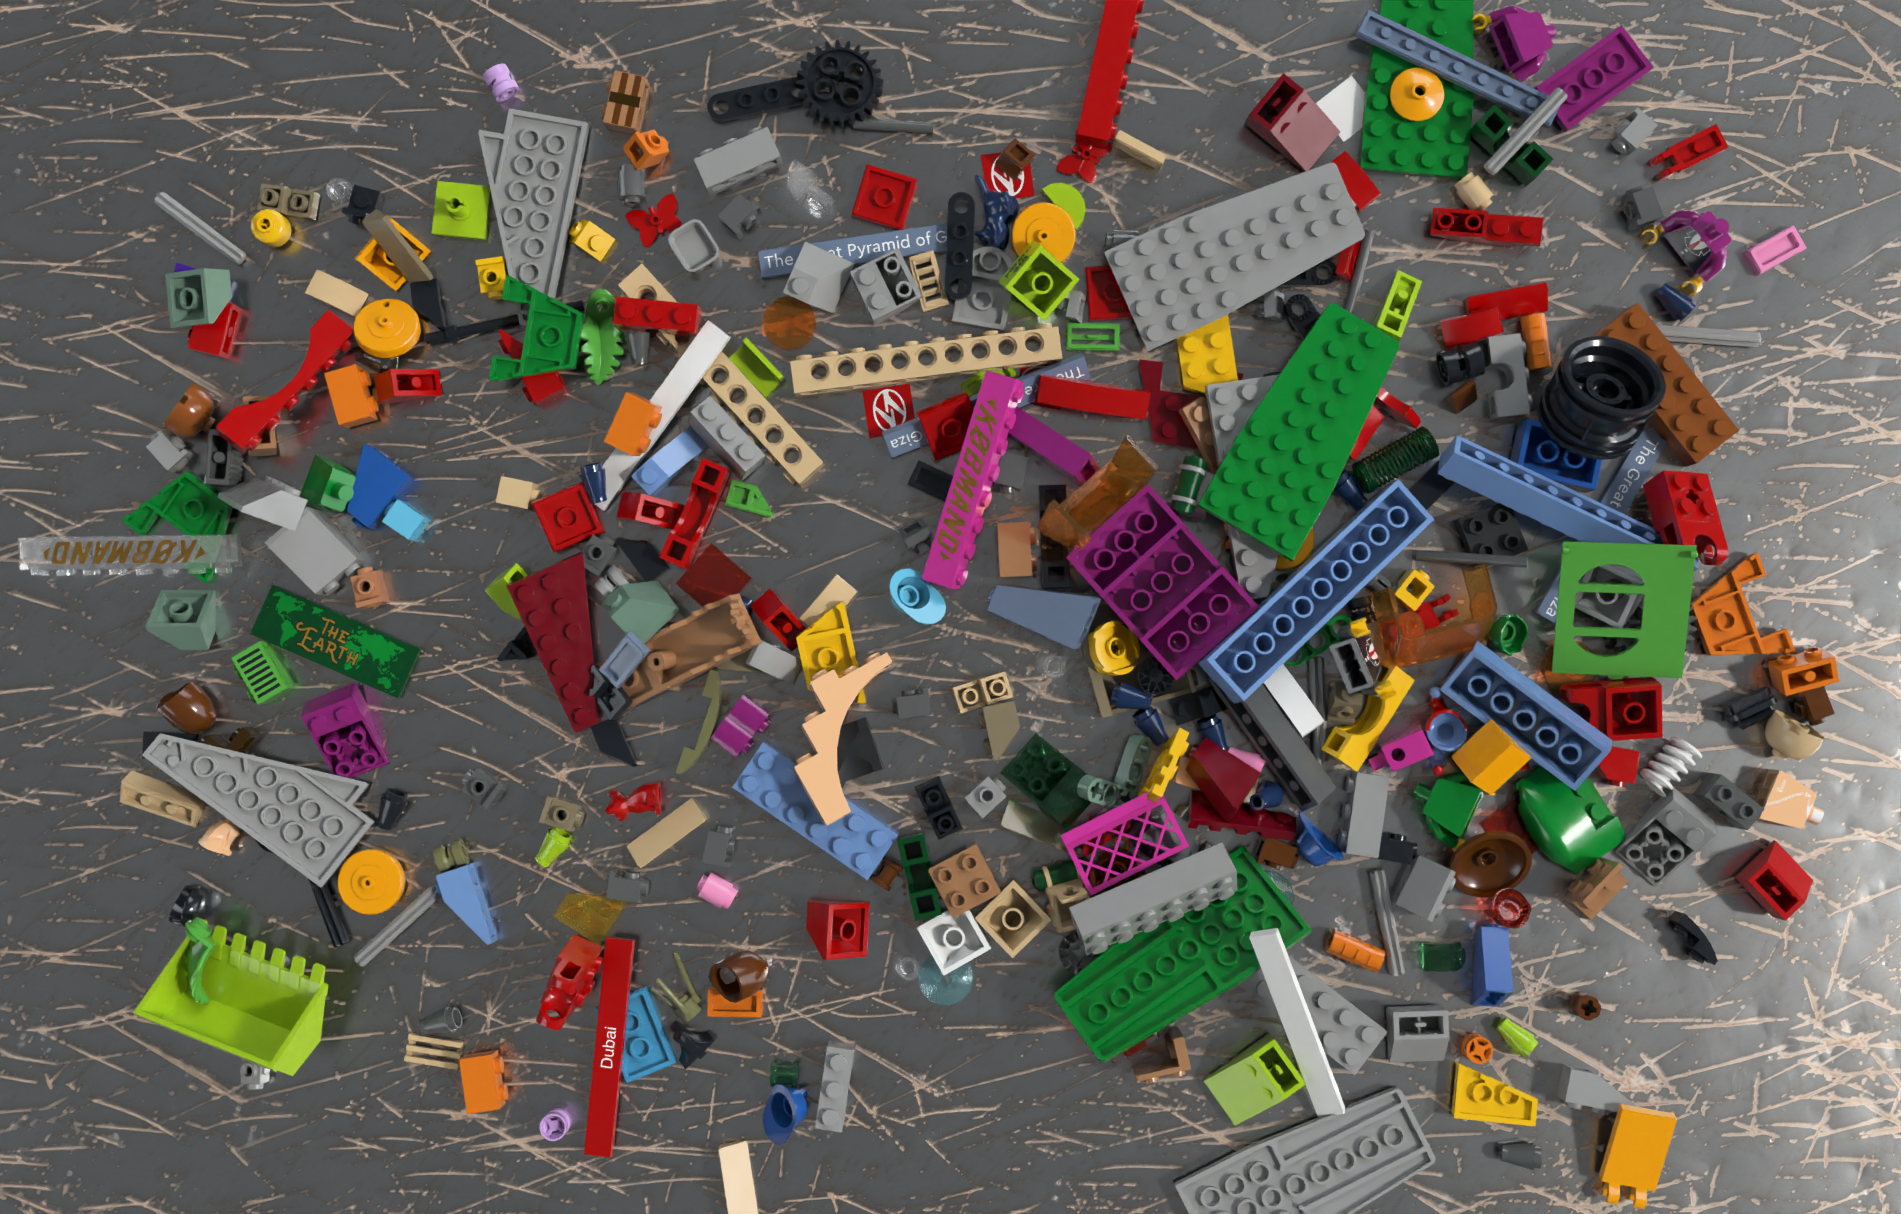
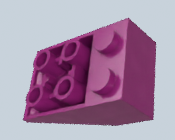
[301,683,389,778]

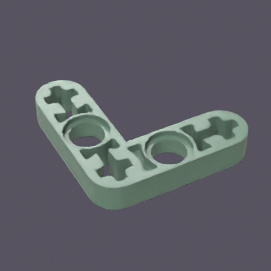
[1077,733,1152,809]

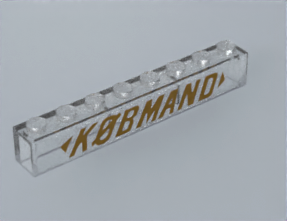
[18,534,242,575]

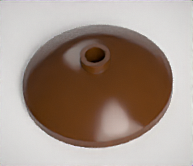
[1449,831,1532,897]

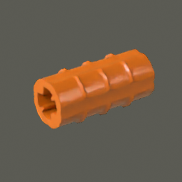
[1520,313,1553,371]
[1325,929,1385,973]

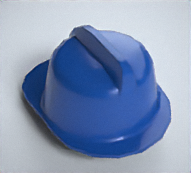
[1296,811,1343,867]
[763,1084,808,1145]

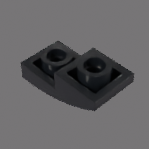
[915,776,963,840]
[1669,911,1718,965]

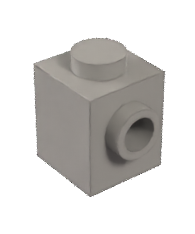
[964,775,1007,818]

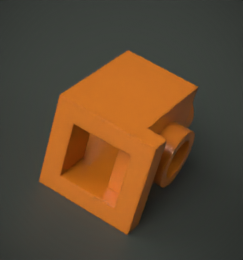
[622,129,669,170]

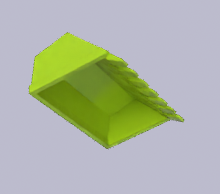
[133,918,329,1076]

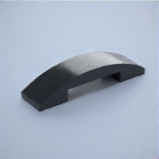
[1039,485,1070,589]

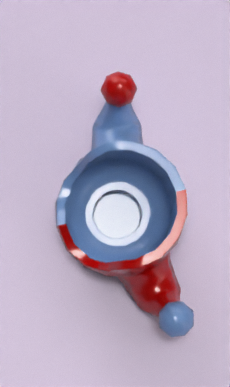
[1424,687,1468,777]

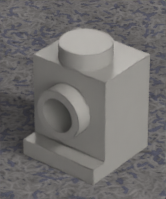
[1612,107,1658,156]
[146,430,198,474]

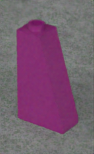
[1007,406,1100,490]

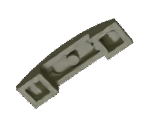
[675,669,722,774]

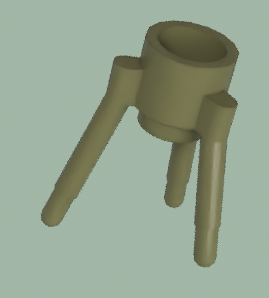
[649,952,701,1023]

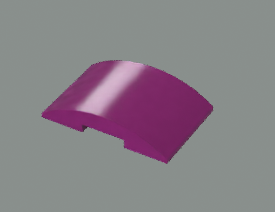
[1066,484,1259,680]

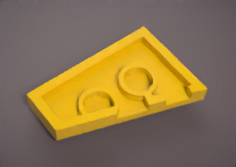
[1451,1062,1538,1126]

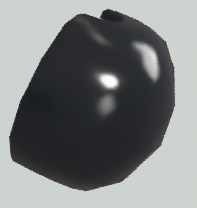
[168,885,207,927]

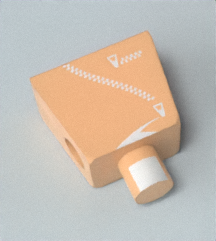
[1755,769,1824,829]

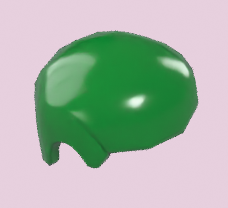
[1489,614,1529,656]

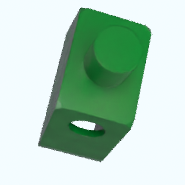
[300,455,356,512]

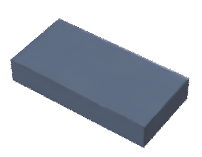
[599,632,651,689]

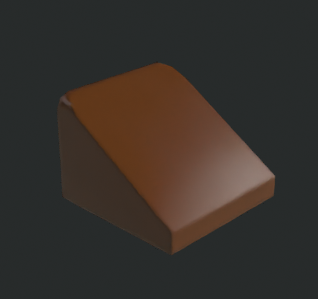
[995,138,1036,180]
[1445,380,1477,414]

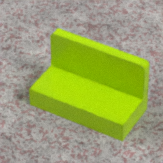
[729,337,786,398]

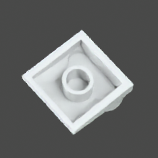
[917,909,991,975]

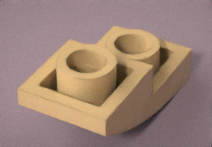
[304,270,368,318]
[800,574,857,626]
[950,671,1013,714]

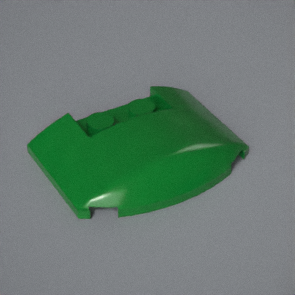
[1514,765,1626,875]

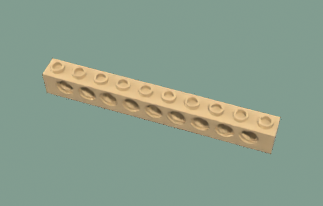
[618,264,825,486]
[790,323,1062,397]

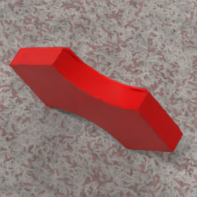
[1374,386,1422,429]

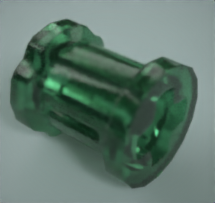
[770,1062,799,1088]

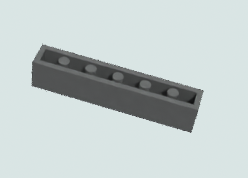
[1207,677,1337,812]

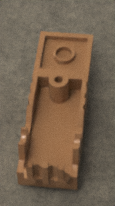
[596,594,762,710]

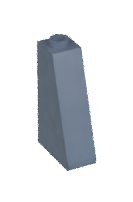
[987,584,1102,649]

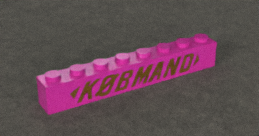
[922,370,1024,589]

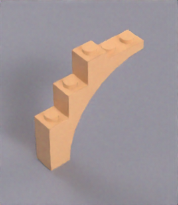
[793,652,892,827]

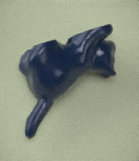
[974,175,1019,250]

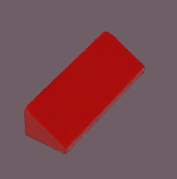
[1463,282,1548,320]

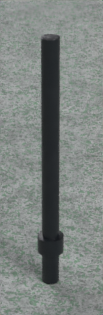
[424,300,585,344]

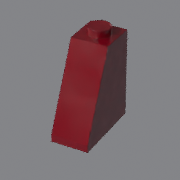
[1185,738,1261,823]

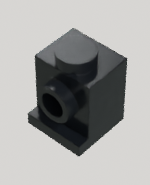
[1377,831,1417,865]

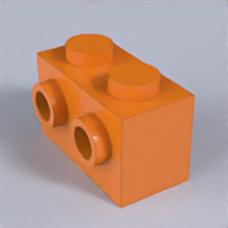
[324,364,379,428]
[604,392,662,456]
[1768,647,1840,696]
[459,1049,508,1114]

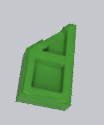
[724,479,773,519]

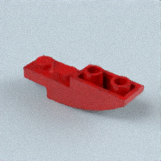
[1430,207,1544,247]

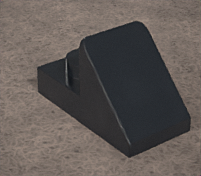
[1168,686,1228,726]

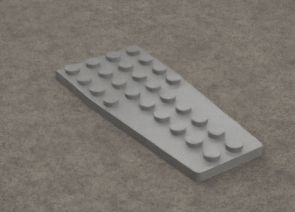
[1104,163,1365,351]
[1174,1087,1436,1214]

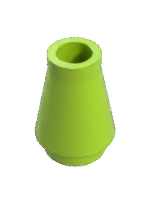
[535,826,572,867]
[1496,1017,1538,1058]

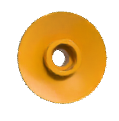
[1390,68,1444,122]

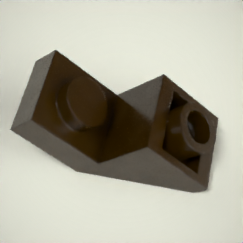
[198,727,260,753]

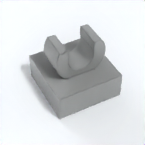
[1056,290,1087,323]

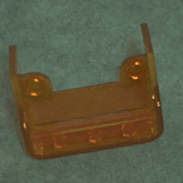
[1037,435,1159,550]
[1370,563,1497,668]

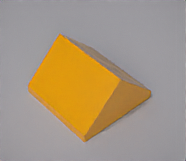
[355,217,430,291]
[1451,719,1531,795]

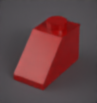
[187,302,242,360]
[374,369,442,403]
[617,491,684,530]
[750,588,806,652]
[1594,746,1640,787]

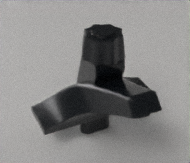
[670,1021,715,1069]

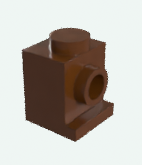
[1788,686,1835,726]
[1254,837,1299,871]

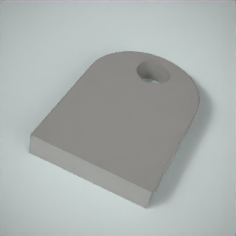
[952,247,1013,332]

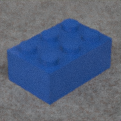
[1510,419,1602,493]

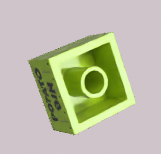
[998,240,1080,321]

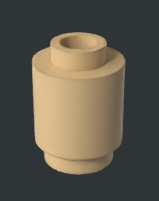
[1454,172,1494,211]

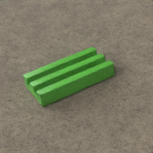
[1065,323,1120,352]

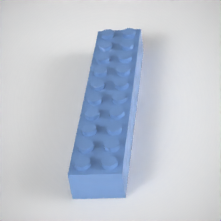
[1198,479,1434,704]

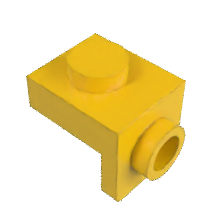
[568,219,615,262]

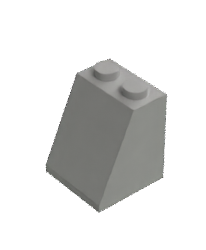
[264,507,365,595]

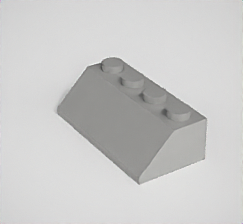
[217,476,307,531]

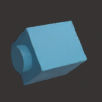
[382,499,431,542]

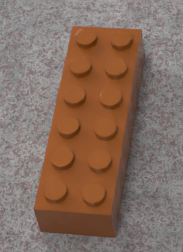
[1592,303,1739,467]

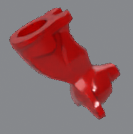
[605,782,663,821]

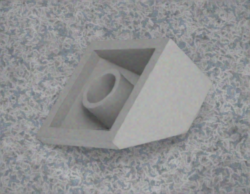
[783,241,854,313]

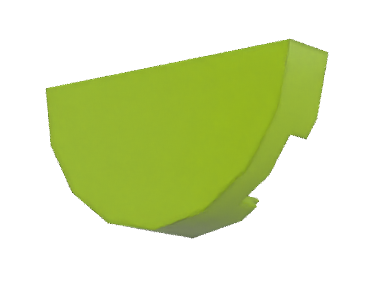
[1041,183,1086,231]

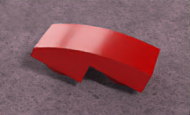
[1330,151,1381,212]
[1440,306,1503,348]

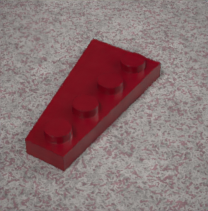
[1188,790,1297,841]

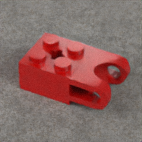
[1643,470,1728,566]
[1560,677,1663,741]
[536,934,604,1031]

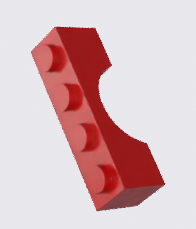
[659,458,731,570]

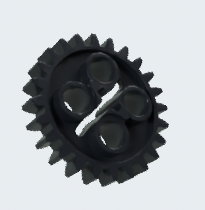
[796,40,883,128]

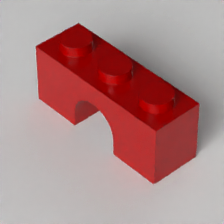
[613,296,702,337]

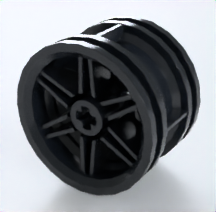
[1537,336,1666,460]

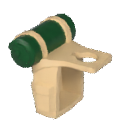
[1031,856,1094,933]

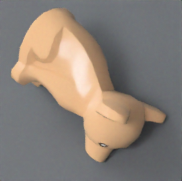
[198,818,241,856]

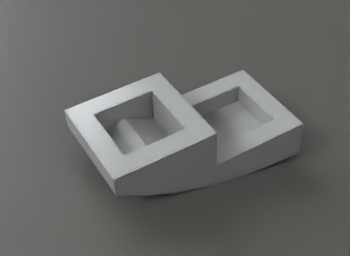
[745,639,802,685]

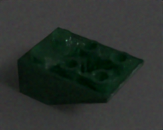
[1001,733,1095,831]

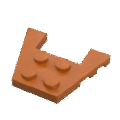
[1690,553,1796,655]

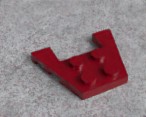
[1138,359,1243,450]

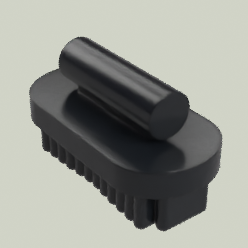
[1722,687,1778,730]

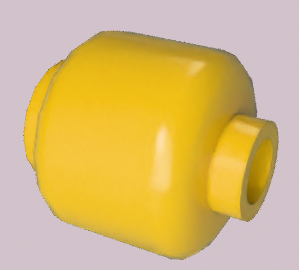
[250,209,292,247]

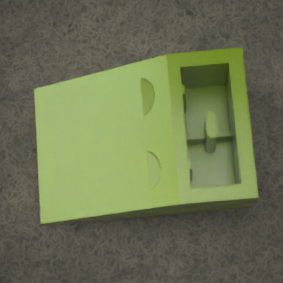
[1203,1033,1306,1126]

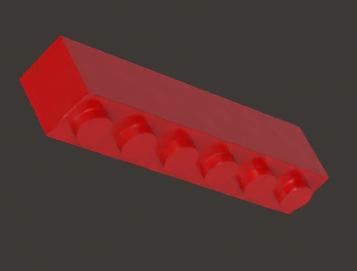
[1075,0,1144,149]

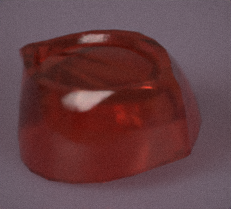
[1483,888,1532,929]

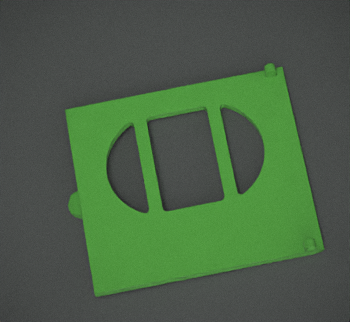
[1551,541,1698,679]

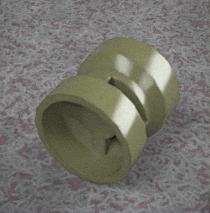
[433,839,470,873]

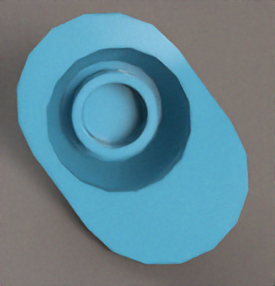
[889,569,946,625]

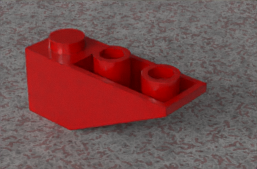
[498,329,568,406]

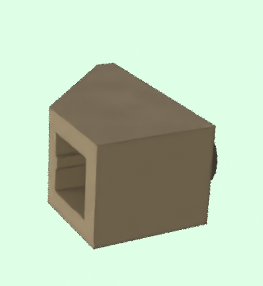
[978,700,1020,761]

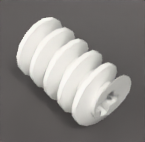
[1640,737,1702,797]

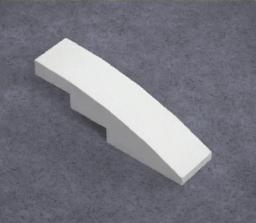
[1263,664,1324,738]

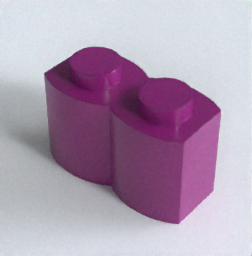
[710,694,771,758]

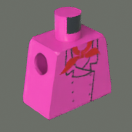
[1367,725,1434,772]

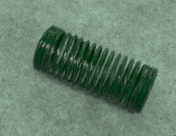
[1352,426,1440,494]

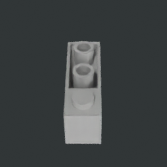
[1557,1064,1637,1115]

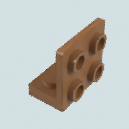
[929,842,1001,917]
[1565,858,1628,920]
[1132,1027,1191,1084]

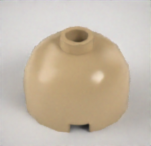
[1765,710,1825,761]

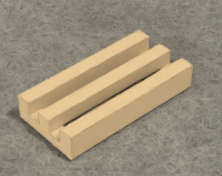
[1113,130,1167,170]
[404,1032,464,1070]

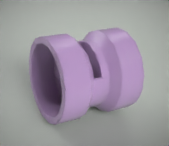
[483,63,520,102]
[539,1108,572,1141]

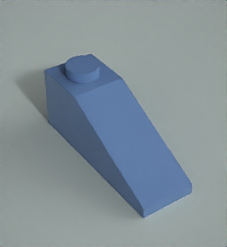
[631,426,709,497]
[435,863,498,945]

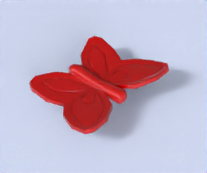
[1056,129,1113,183]
[625,193,682,247]

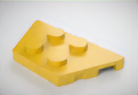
[1177,314,1238,395]
[796,601,866,704]

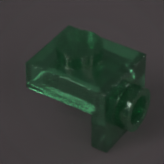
[1421,941,1466,972]

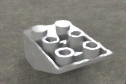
[1614,787,1716,887]

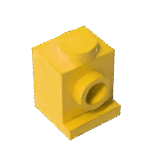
[475,256,509,300]
[1390,569,1435,612]

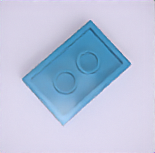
[595,986,677,1084]

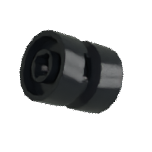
[1436,341,1485,385]

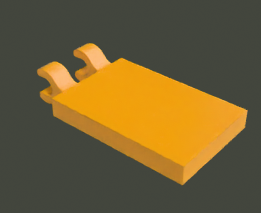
[1599,1104,1677,1210]

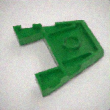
[489,275,584,382]
[122,471,233,584]

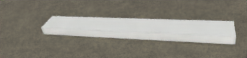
[586,321,731,511]
[1249,928,1345,1117]

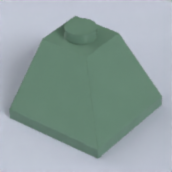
[165,268,232,328]
[601,581,679,644]
[145,590,216,650]

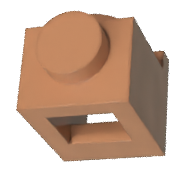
[350,567,390,609]

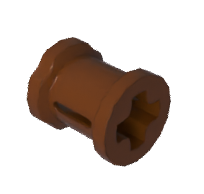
[869,855,903,891]
[1568,992,1601,1021]

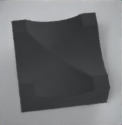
[1453,503,1528,571]
[837,717,883,784]

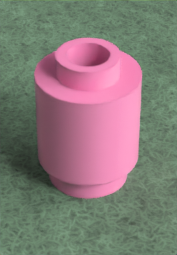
[695,872,738,909]

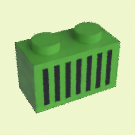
[231,641,295,705]

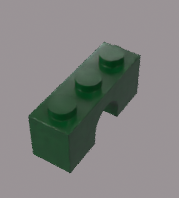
[1469,104,1554,186]
[897,832,942,921]

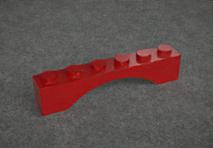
[216,310,355,454]

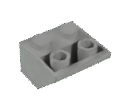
[850,248,922,326]
[1391,854,1456,922]
[1386,1005,1449,1062]

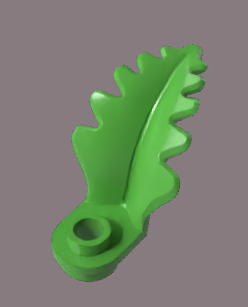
[581,289,625,385]
[184,917,217,1004]

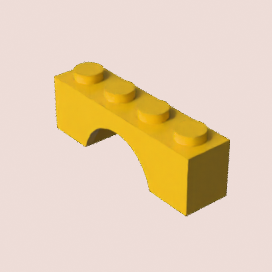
[1321,658,1415,772]

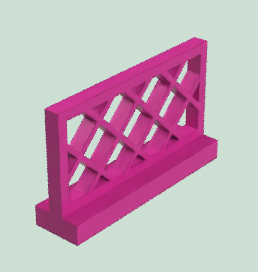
[1060,792,1189,896]

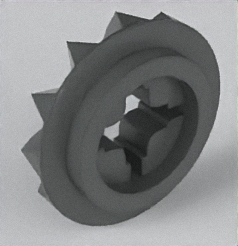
[1059,932,1103,975]

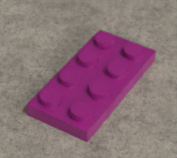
[1535,25,1654,133]

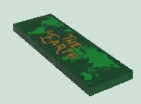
[250,585,422,698]

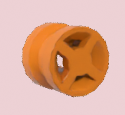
[1460,1033,1493,1064]

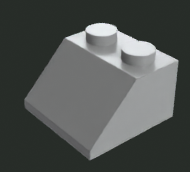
[1575,564,1644,628]

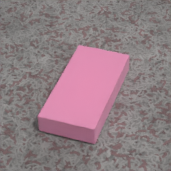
[1744,225,1807,275]

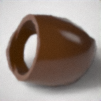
[156,680,216,734]
[708,950,769,1003]

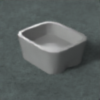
[668,219,720,273]

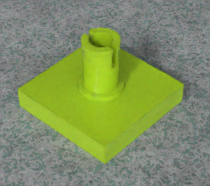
[431,181,492,241]

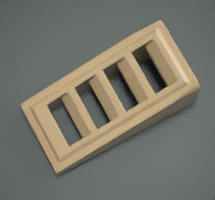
[908,250,949,313]

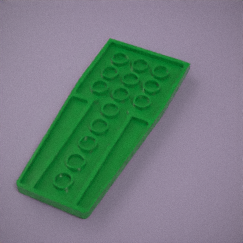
[1359,0,1474,180]
[1196,303,1400,561]
[1054,845,1312,1063]

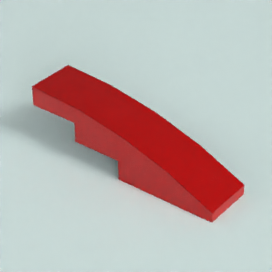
[1035,375,1151,419]

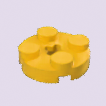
[1087,621,1140,676]

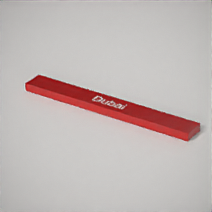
[584,936,635,1158]

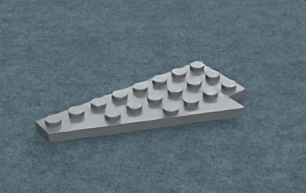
[478,108,590,328]
[1205,375,1278,599]
[142,733,375,888]

